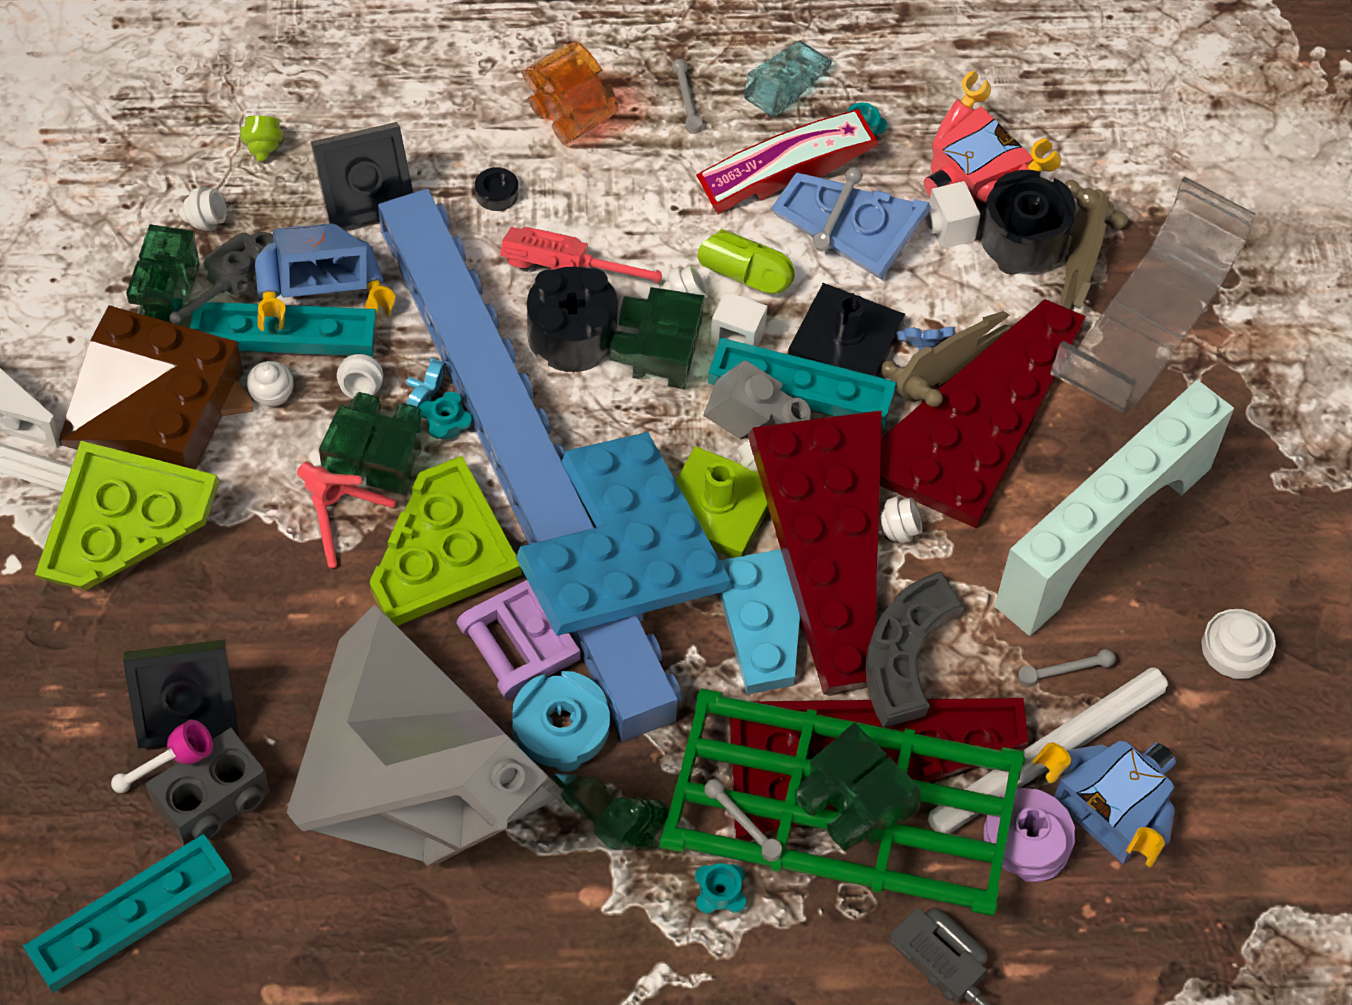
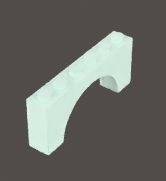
[994,379,1234,636]

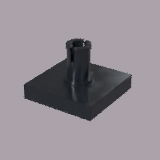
[310,122,413,228]
[788,283,905,377]
[123,639,238,749]

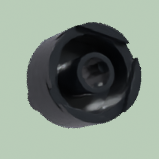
[980,170,1076,275]
[527,267,618,372]

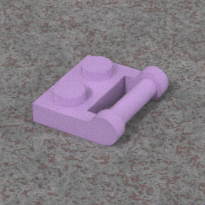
[456,580,580,700]

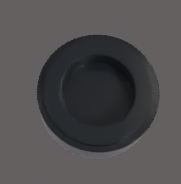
[475,167,519,211]

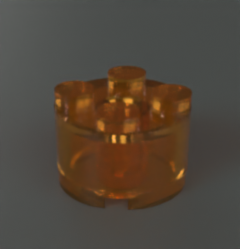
[521,41,618,145]

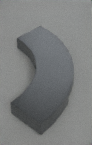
[866,571,964,728]

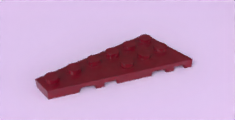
[880,299,1086,529]
[748,410,882,695]
[729,698,1028,841]

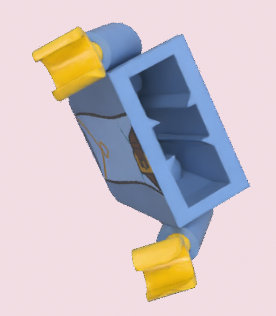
[255,223,396,331]
[1032,741,1176,867]

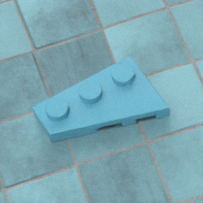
[719,549,800,695]

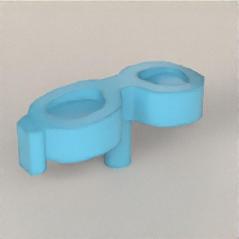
[399,357,445,418]

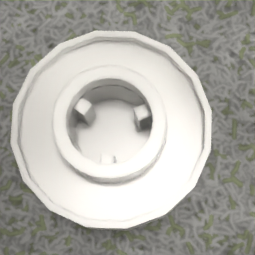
[1201,609,1276,679]

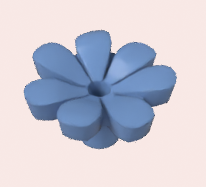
[897,327,956,351]

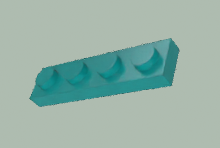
[190,302,377,356]
[707,337,896,428]
[23,834,233,994]

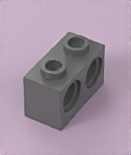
[145,728,270,846]

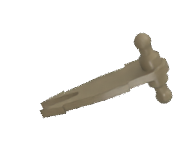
[1061,180,1128,309]
[880,311,1011,407]

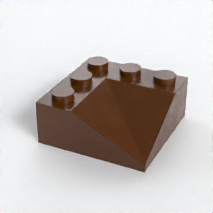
[59,305,243,470]

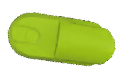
[697,229,795,295]

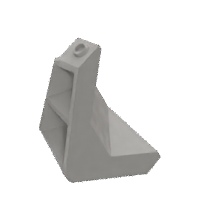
[286,604,568,866]

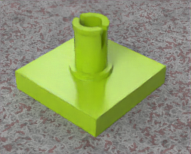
[676,446,769,558]

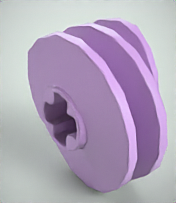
[983,788,1075,882]

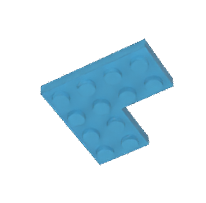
[516,432,731,636]

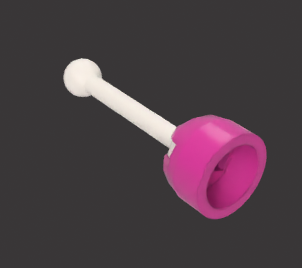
[111,720,213,793]

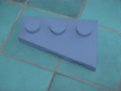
[772,173,931,279]

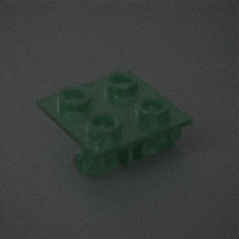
[552,774,669,851]

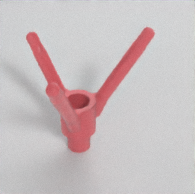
[297,462,397,569]

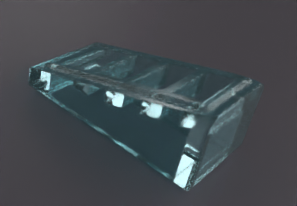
[744,40,832,117]

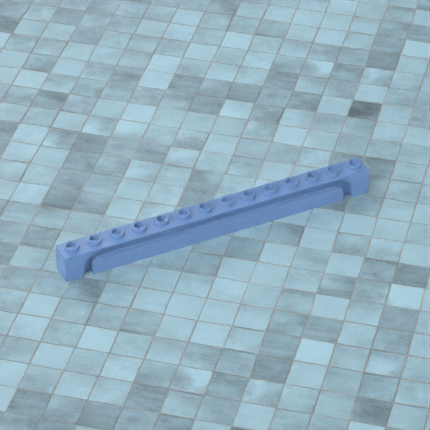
[378,188,682,742]

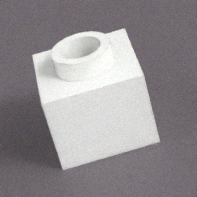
[924,181,980,249]
[710,291,767,347]

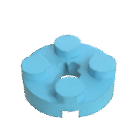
[512,671,610,772]

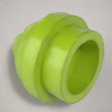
[240,115,284,162]

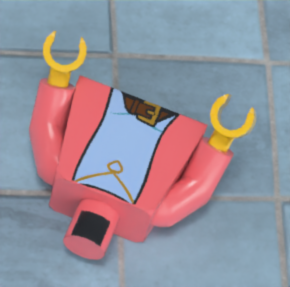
[924,71,1061,207]

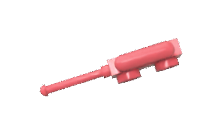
[500,227,662,283]

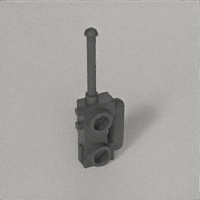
[170,231,273,325]
[888,907,991,1005]

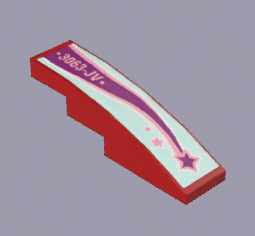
[696,109,879,215]

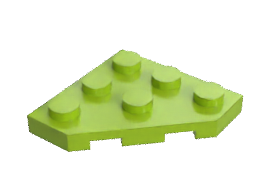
[35,441,220,591]
[369,456,522,626]

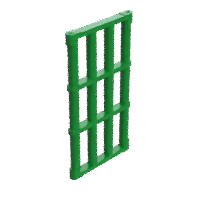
[660,688,1026,917]

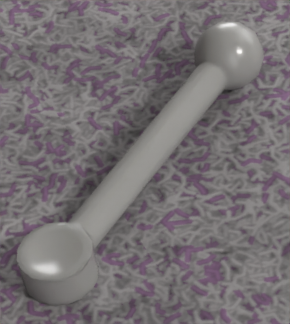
[671,59,702,134]
[813,167,863,251]
[1018,649,1116,687]
[704,779,782,862]

